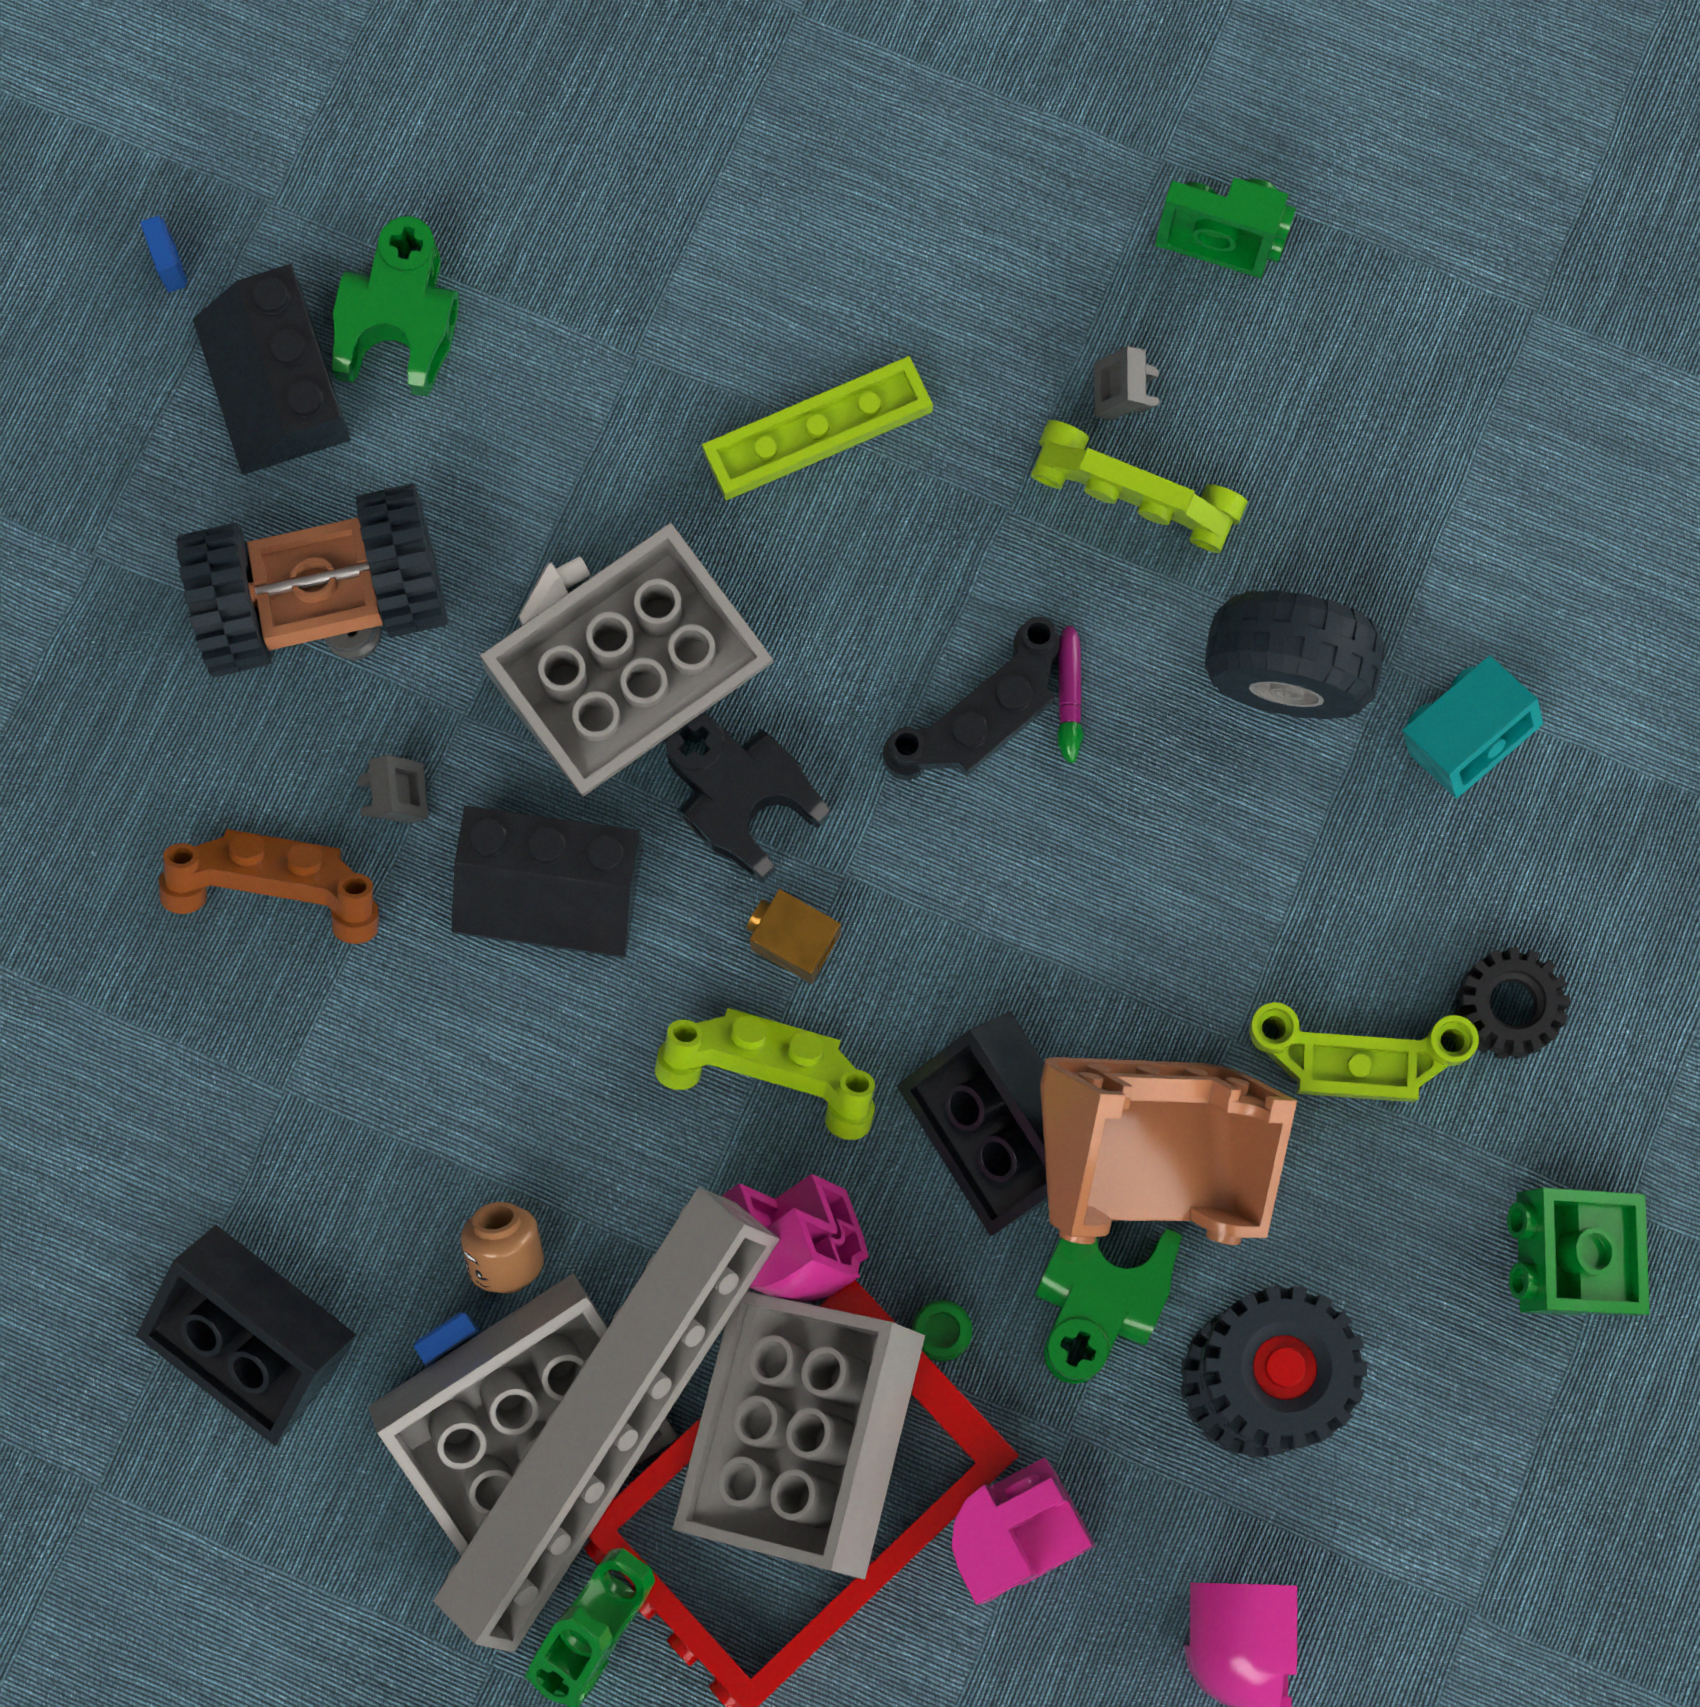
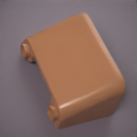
[1040,1057,1297,1245]

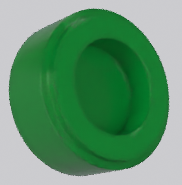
[912,1300,972,1362]

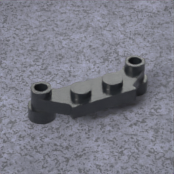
[883,617,1060,780]

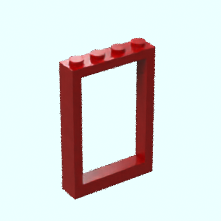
[583,1280,1019,1707]

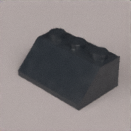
[193,264,351,475]
[451,805,644,958]
[896,1011,1048,1237]
[136,1225,356,1446]

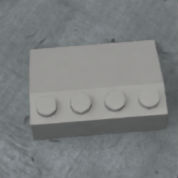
[480,523,774,797]
[368,1273,679,1556]
[672,1291,925,1580]

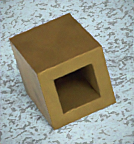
[746,889,841,984]

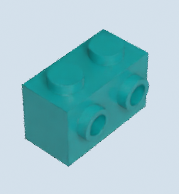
[1402,655,1543,799]

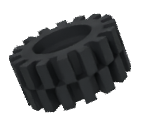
[1455,947,1570,1060]

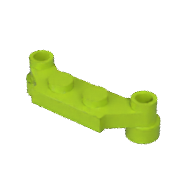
[1031,420,1248,553]
[1249,1002,1479,1102]
[654,1008,875,1140]

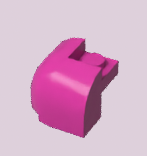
[721,1174,869,1302]
[952,1457,1096,1605]
[1184,1582,1297,1707]

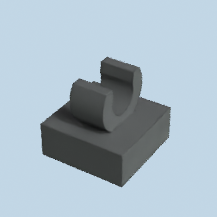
[1094,346,1159,420]
[358,755,429,824]

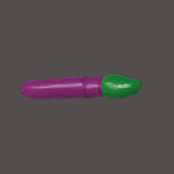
[1057,625,1084,763]

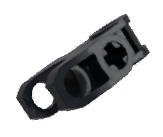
[665,714,830,883]

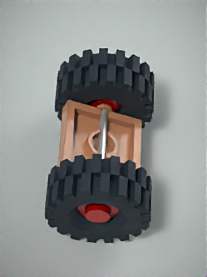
[176,483,448,678]
[1180,1286,1367,1458]

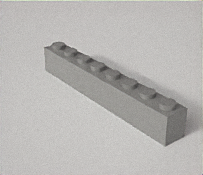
[433,1187,780,1653]

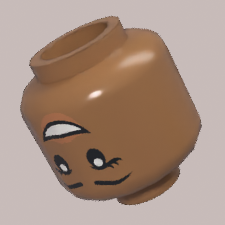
[461,1202,544,1294]

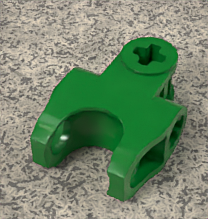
[332,216,459,397]
[1034,1228,1182,1385]
[524,1548,655,1707]

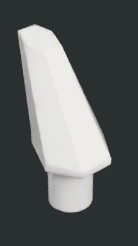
[518,556,591,626]

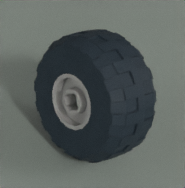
[1204,590,1385,719]

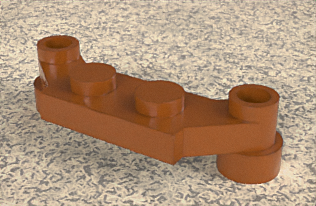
[159,829,379,944]

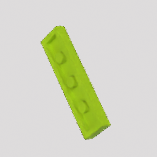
[702,356,933,501]

